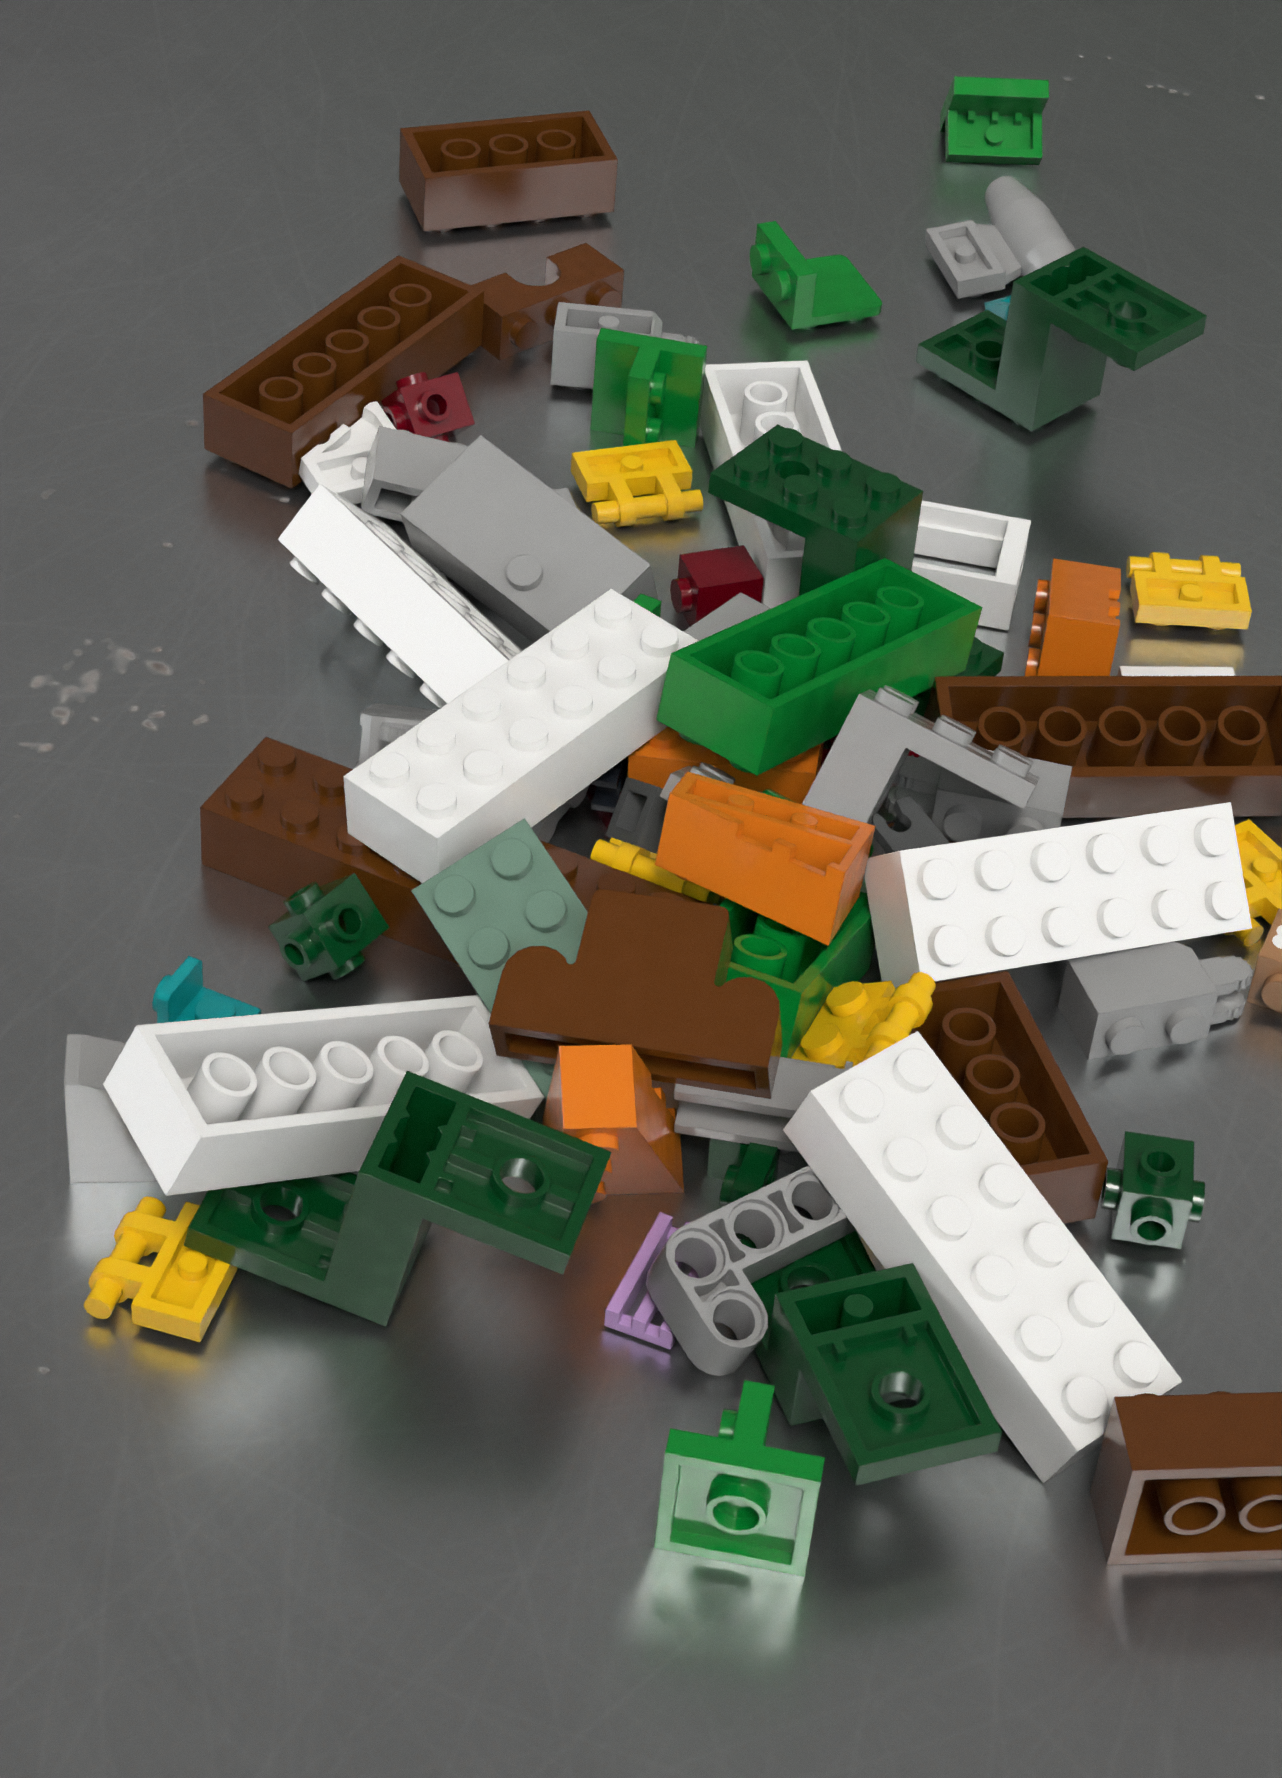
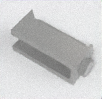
[674,1057,853,1153]

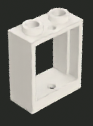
[912,500,1032,631]

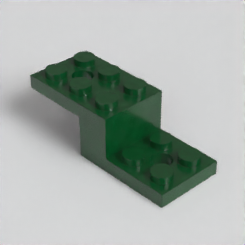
[740,1231,1002,1486]

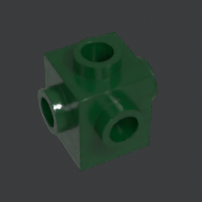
[268,873,390,981]
[1101,1131,1205,1249]

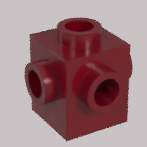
[381,372,475,442]

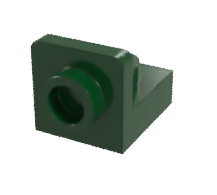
[707,1138,780,1239]

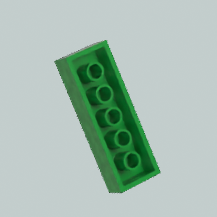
[656,558,983,776]

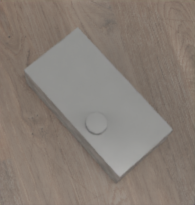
[400,435,658,643]

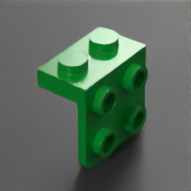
[749,221,882,329]

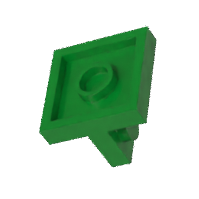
[940,76,1049,165]
[590,328,708,448]
[654,1380,825,1577]

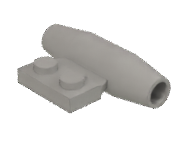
[926,176,1076,299]

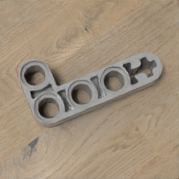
[647,1165,856,1376]

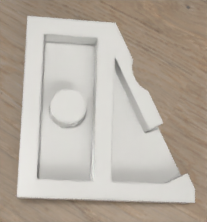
[298,401,396,504]

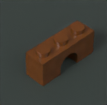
[472,243,624,361]

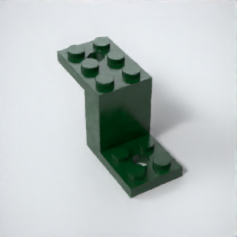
[915,246,1207,432]
[708,424,1004,717]
[184,1071,612,1327]

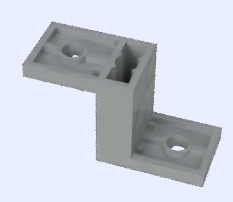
[660,685,1040,824]

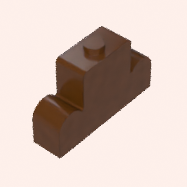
[488,889,782,1099]

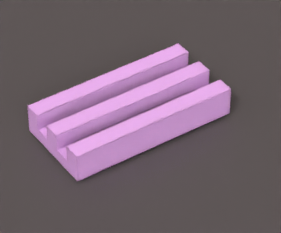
[604,1212,699,1350]

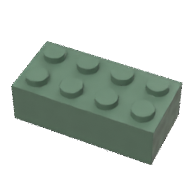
[411,818,588,1100]

